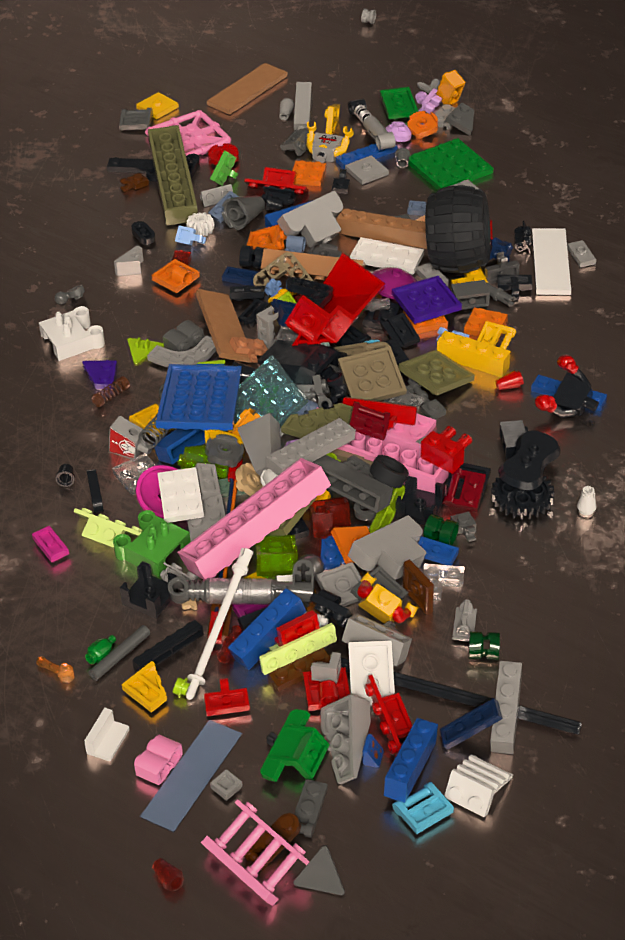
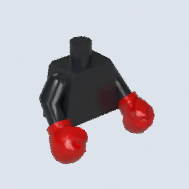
[535,354,599,418]

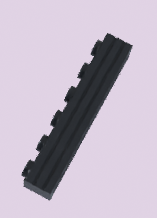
[132,620,204,672]

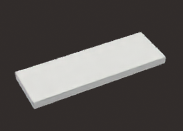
[532,228,571,295]

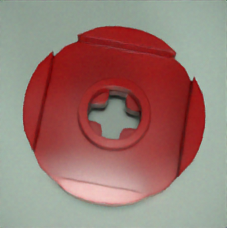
[208,143,239,165]

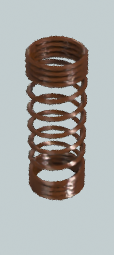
[92,376,130,407]

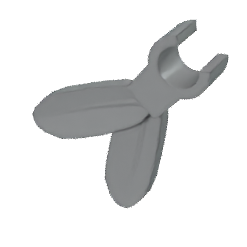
[417,79,440,93]

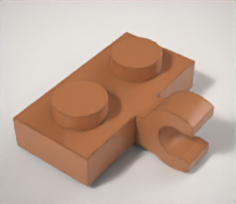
[229,337,268,363]

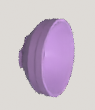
[385,121,412,142]

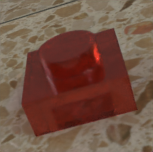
[172,250,192,266]

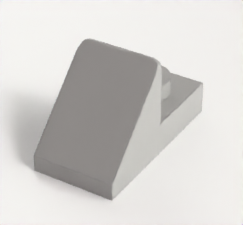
[114,245,143,276]

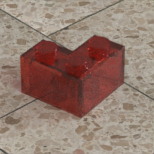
[308,497,351,539]

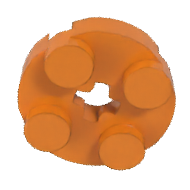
[407,111,438,139]

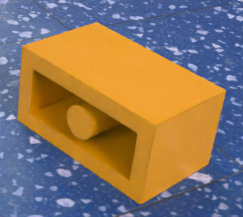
[436,70,466,105]

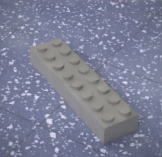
[266,418,356,475]

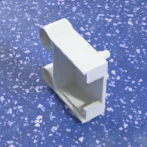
[39,306,105,361]

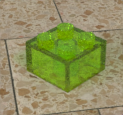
[254,535,298,578]

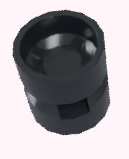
[239,245,267,269]

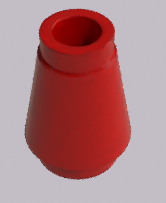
[495,370,524,391]

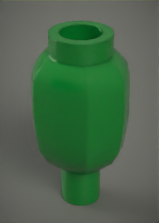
[85,635,116,665]

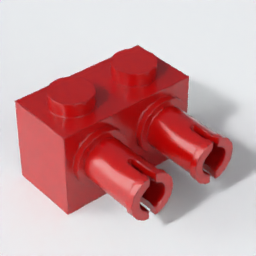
[421,426,472,474]

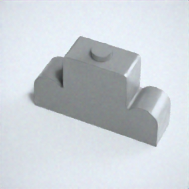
[277,190,343,248]
[348,515,427,580]

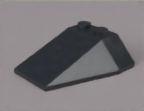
[257,340,347,385]

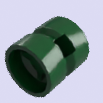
[423,514,459,546]
[469,631,500,660]

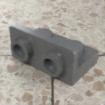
[280,128,309,156]

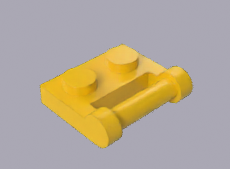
[477,321,516,349]

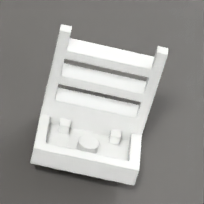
[445,755,513,817]

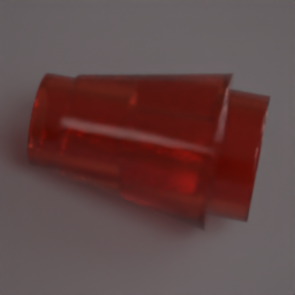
[153,858,184,891]

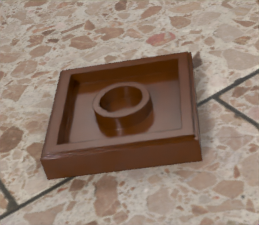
[403,559,434,615]

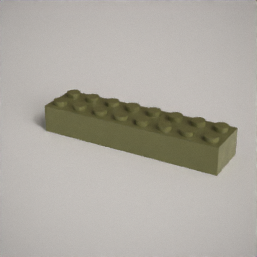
[148,125,198,226]

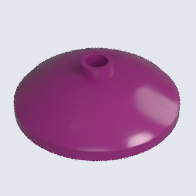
[372,267,417,299]

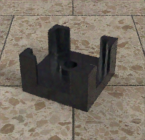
[396,476,445,525]
[120,561,178,619]

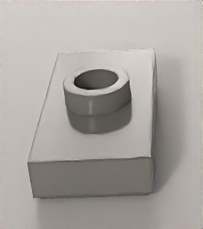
[567,240,596,268]

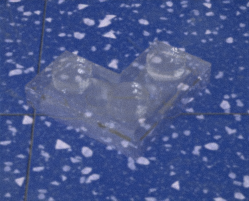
[423,564,465,601]

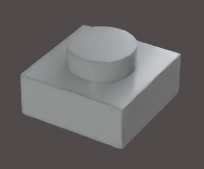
[210,769,243,801]

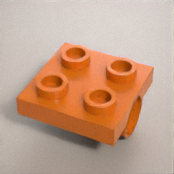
[152,259,200,293]

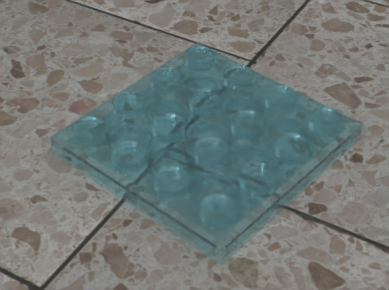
[234,355,308,428]

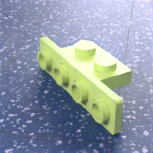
[73,507,143,548]
[259,623,337,675]

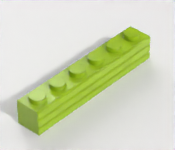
[369,485,405,533]

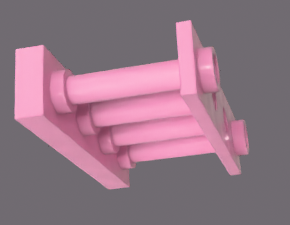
[201,799,309,906]

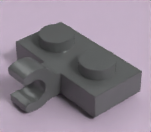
[312,374,333,408]

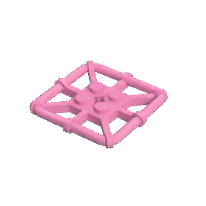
[145,110,231,156]

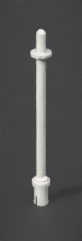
[186,548,253,700]

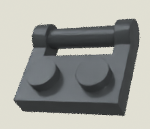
[119,108,153,130]

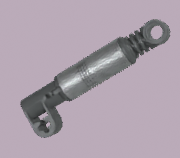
[168,559,314,605]

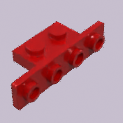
[244,167,309,195]
[343,397,417,430]
[364,675,413,757]

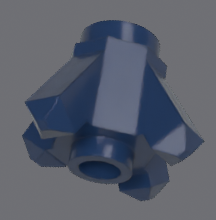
[490,237,513,262]

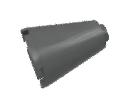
[222,196,265,230]

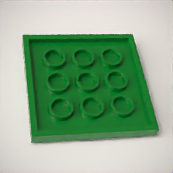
[408,138,493,190]

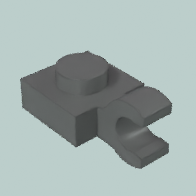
[450,511,476,542]

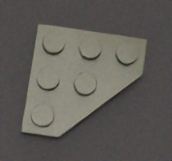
[281,403,352,438]

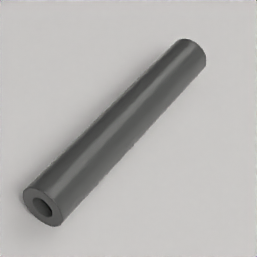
[88,625,150,681]

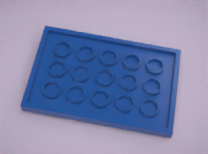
[156,364,242,431]

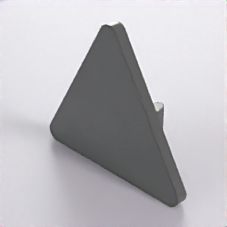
[294,845,345,895]

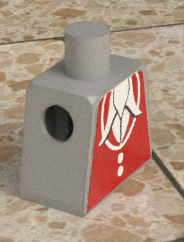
[109,416,153,460]

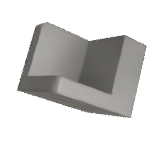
[311,652,341,684]

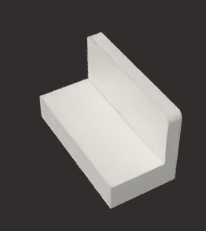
[84,708,130,761]

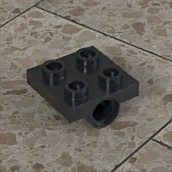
[310,589,353,628]

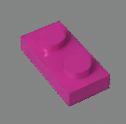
[32,526,69,563]

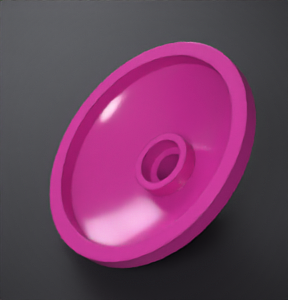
[135,465,178,519]

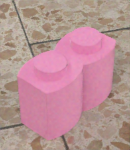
[134,734,183,785]

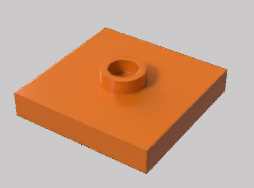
[331,526,370,564]

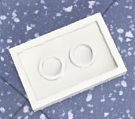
[158,467,204,523]
[348,641,395,707]

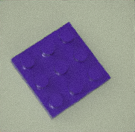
[392,275,462,324]

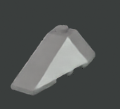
[321,694,371,784]

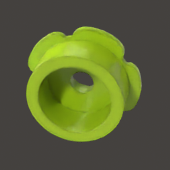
[173,677,190,698]

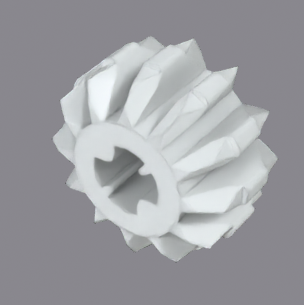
[186,212,214,236]

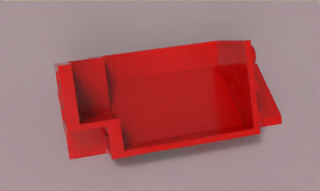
[285,253,385,346]

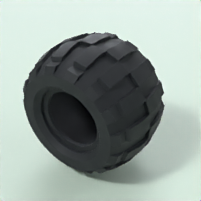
[425,185,491,273]

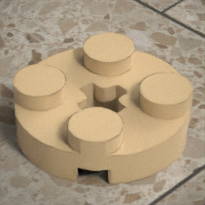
[235,463,263,497]

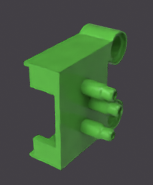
[113,510,191,578]

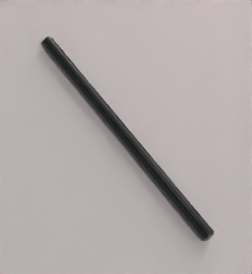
[341,657,582,735]

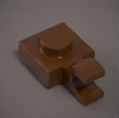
[120,173,149,192]

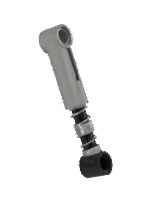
[348,98,396,150]

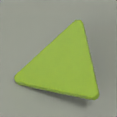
[127,337,164,364]

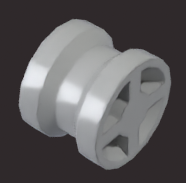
[361,8,376,24]

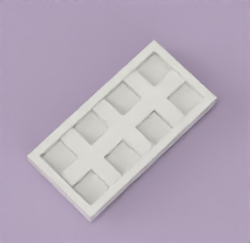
[350,237,424,274]

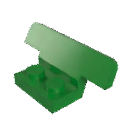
[260,709,330,782]

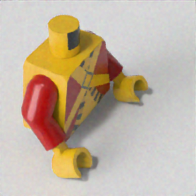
[357,572,419,624]

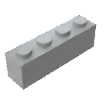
[491,661,522,754]

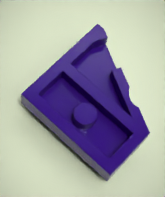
[82,360,117,389]

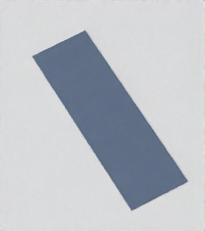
[140,720,242,832]

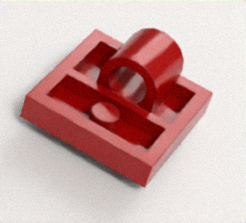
[303,667,350,711]

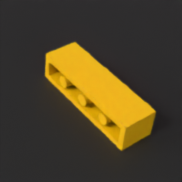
[437,331,511,377]

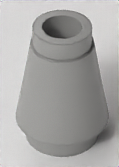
[279,98,295,120]

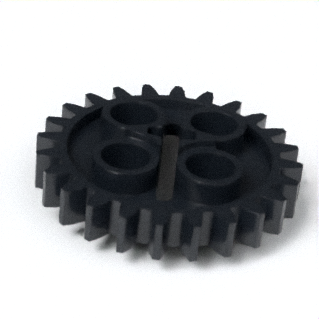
[491,476,555,519]

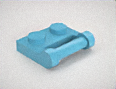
[392,782,454,834]

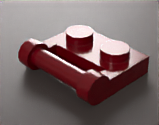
[348,401,390,441]
[443,468,486,512]

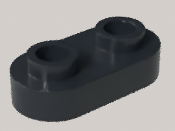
[131,221,156,245]

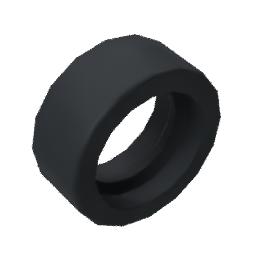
[370,455,409,488]

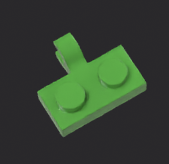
[210,151,239,186]

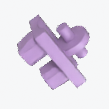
[415,88,442,114]

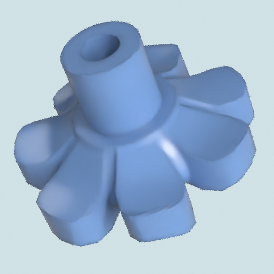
[265,278,283,297]

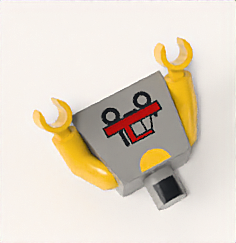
[306,121,354,163]

